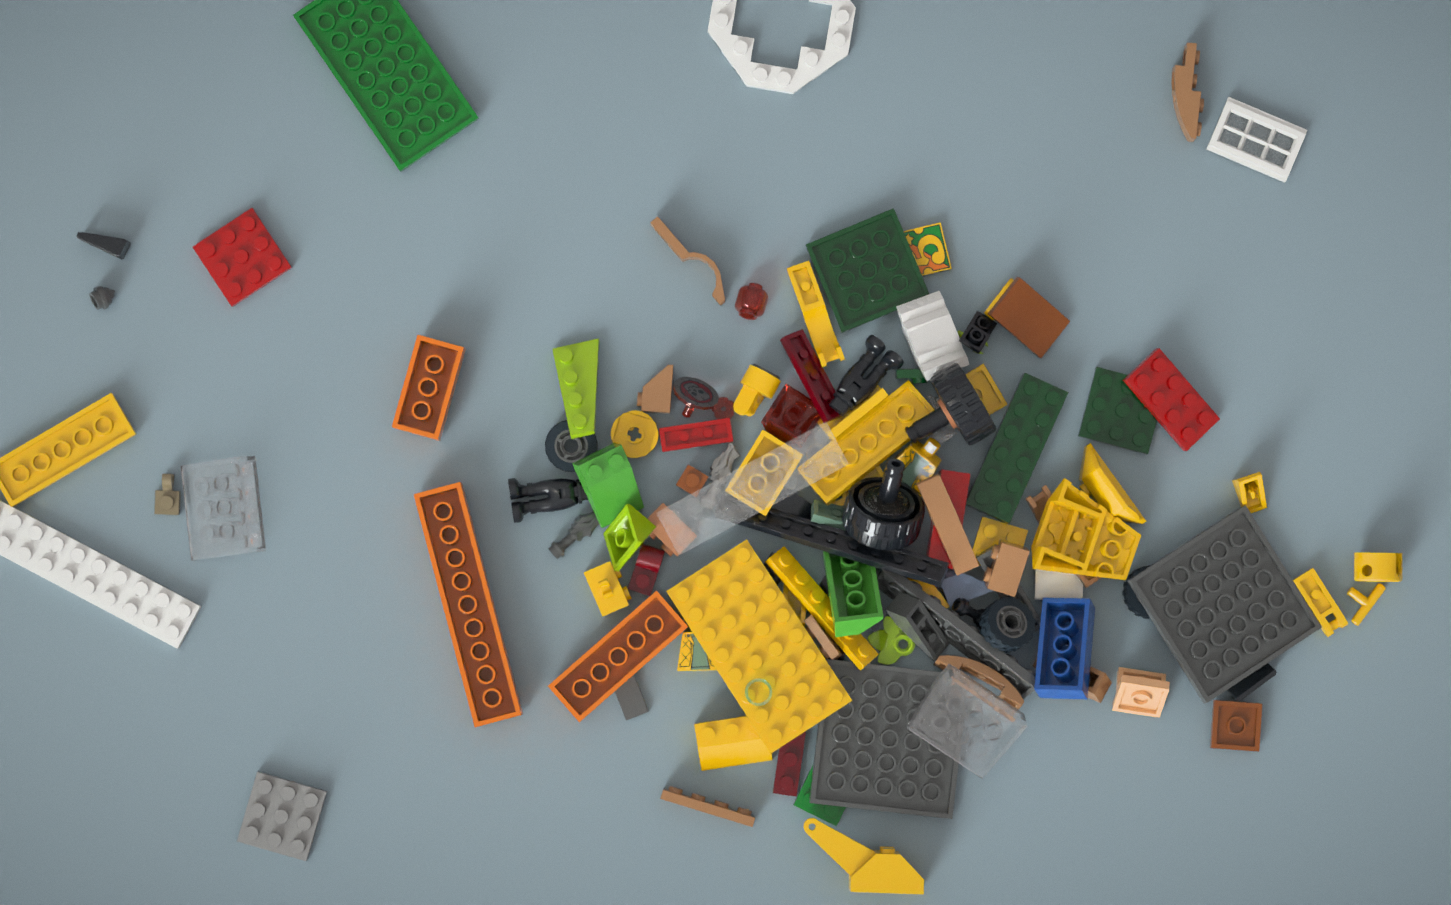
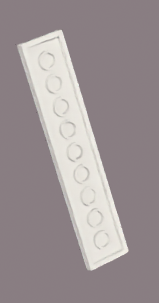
[0,500,201,649]

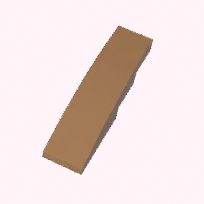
[916,474,979,576]

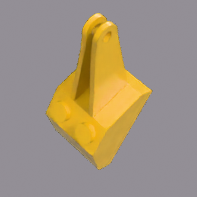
[803,818,924,894]

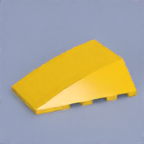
[1031,478,1141,580]

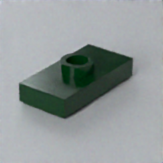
[895,369,927,383]

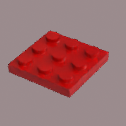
[193,208,292,307]

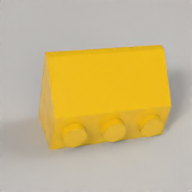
[694,715,773,771]

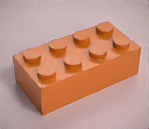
[392,335,466,441]

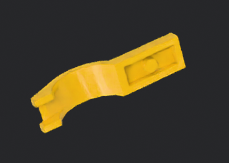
[787,261,845,368]

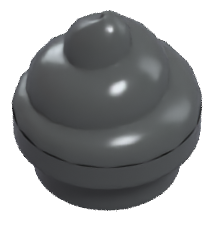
[89,286,115,310]

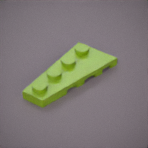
[552,338,600,439]

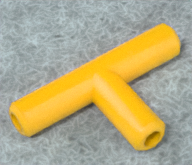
[1347,583,1386,626]

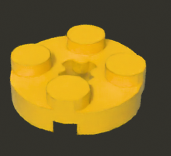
[611,410,659,458]

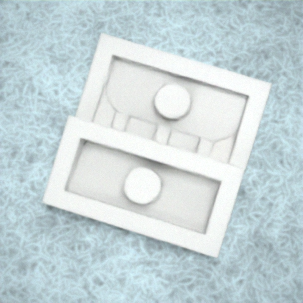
[1034,569,1083,600]

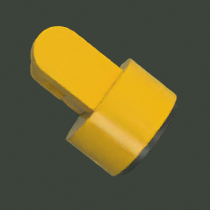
[733,364,781,417]

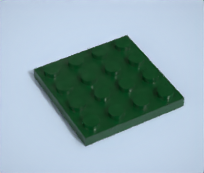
[806,208,929,333]

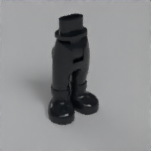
[829,335,904,416]
[508,478,588,523]

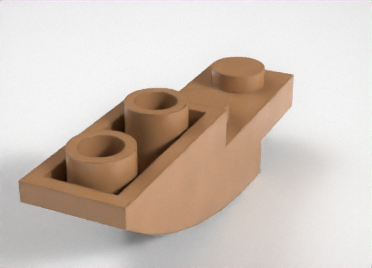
[1171,42,1204,142]

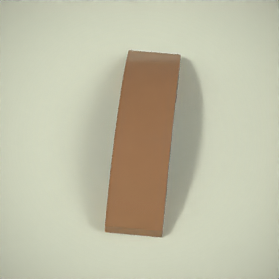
[933,655,1024,710]

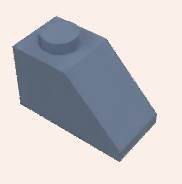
[940,570,993,608]

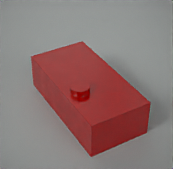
[926,469,970,570]

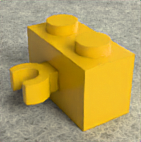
[584,561,632,617]

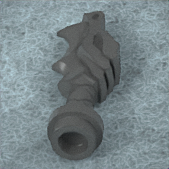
[548,512,599,559]

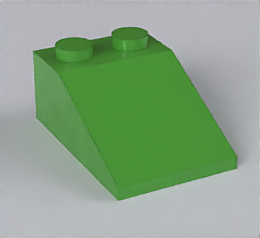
[572,443,644,528]

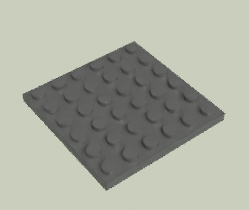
[1127,505,1322,704]
[809,659,969,819]

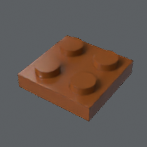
[1210,700,1262,752]

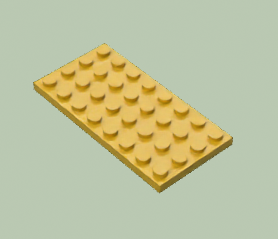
[666,539,852,754]

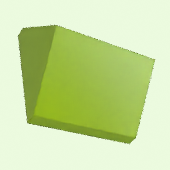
[603,504,656,571]

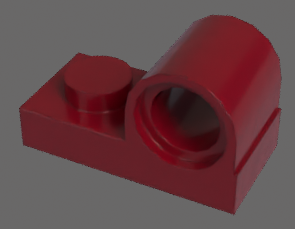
[628,544,665,596]

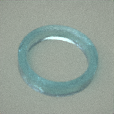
[745,679,772,706]

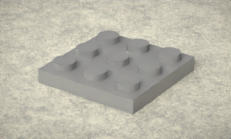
[237,771,327,861]

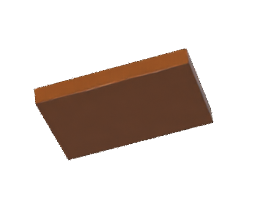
[988,277,1070,358]

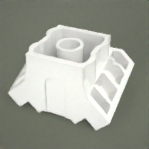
[896,291,969,381]

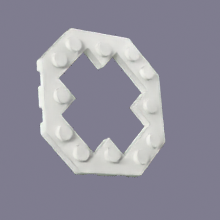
[708,0,856,94]

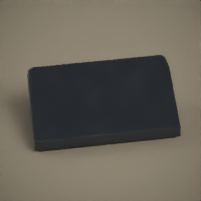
[1227,663,1277,701]

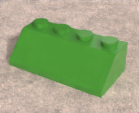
[823,551,883,637]

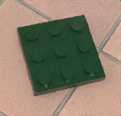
[1078,367,1157,454]

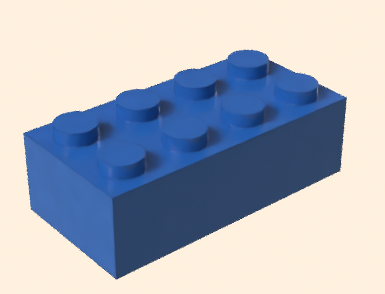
[1034,598,1095,700]

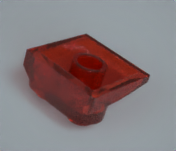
[761,384,821,448]

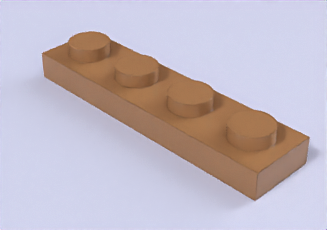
[660,786,755,827]

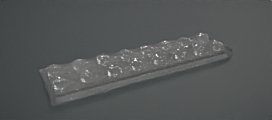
[656,422,849,555]

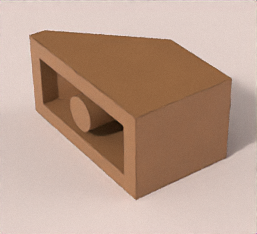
[637,365,673,414]

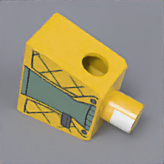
[884,438,942,497]
[677,632,716,671]

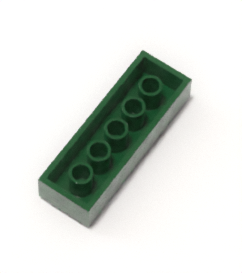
[966,373,1069,524]

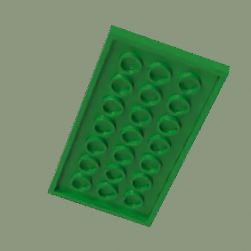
[293,0,479,172]

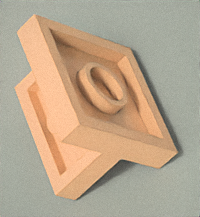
[1112,667,1170,718]

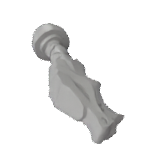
[700,442,741,510]

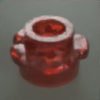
[712,397,734,419]

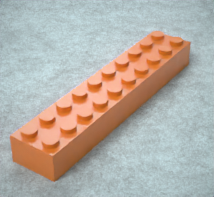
[414,482,523,727]

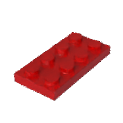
[1123,348,1220,451]

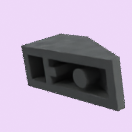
[886,592,949,661]

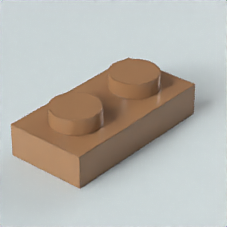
[804,615,844,660]

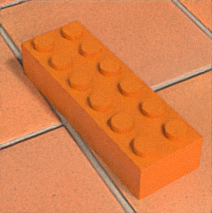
[548,590,689,722]

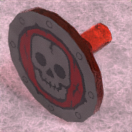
[673,377,719,418]

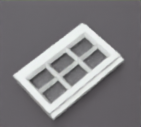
[1206,97,1307,183]

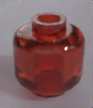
[735,283,768,320]

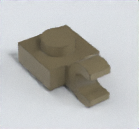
[155,474,181,515]

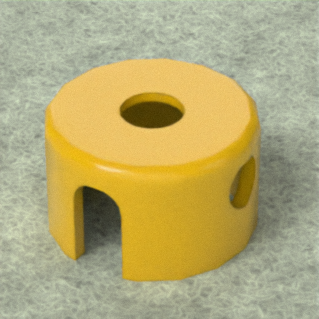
[1354,552,1403,582]

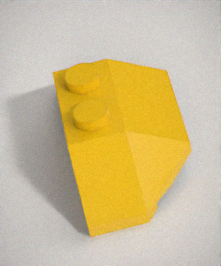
[1079,443,1146,525]

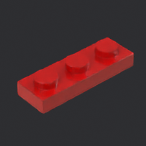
[659,418,733,452]

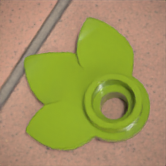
[868,616,915,665]

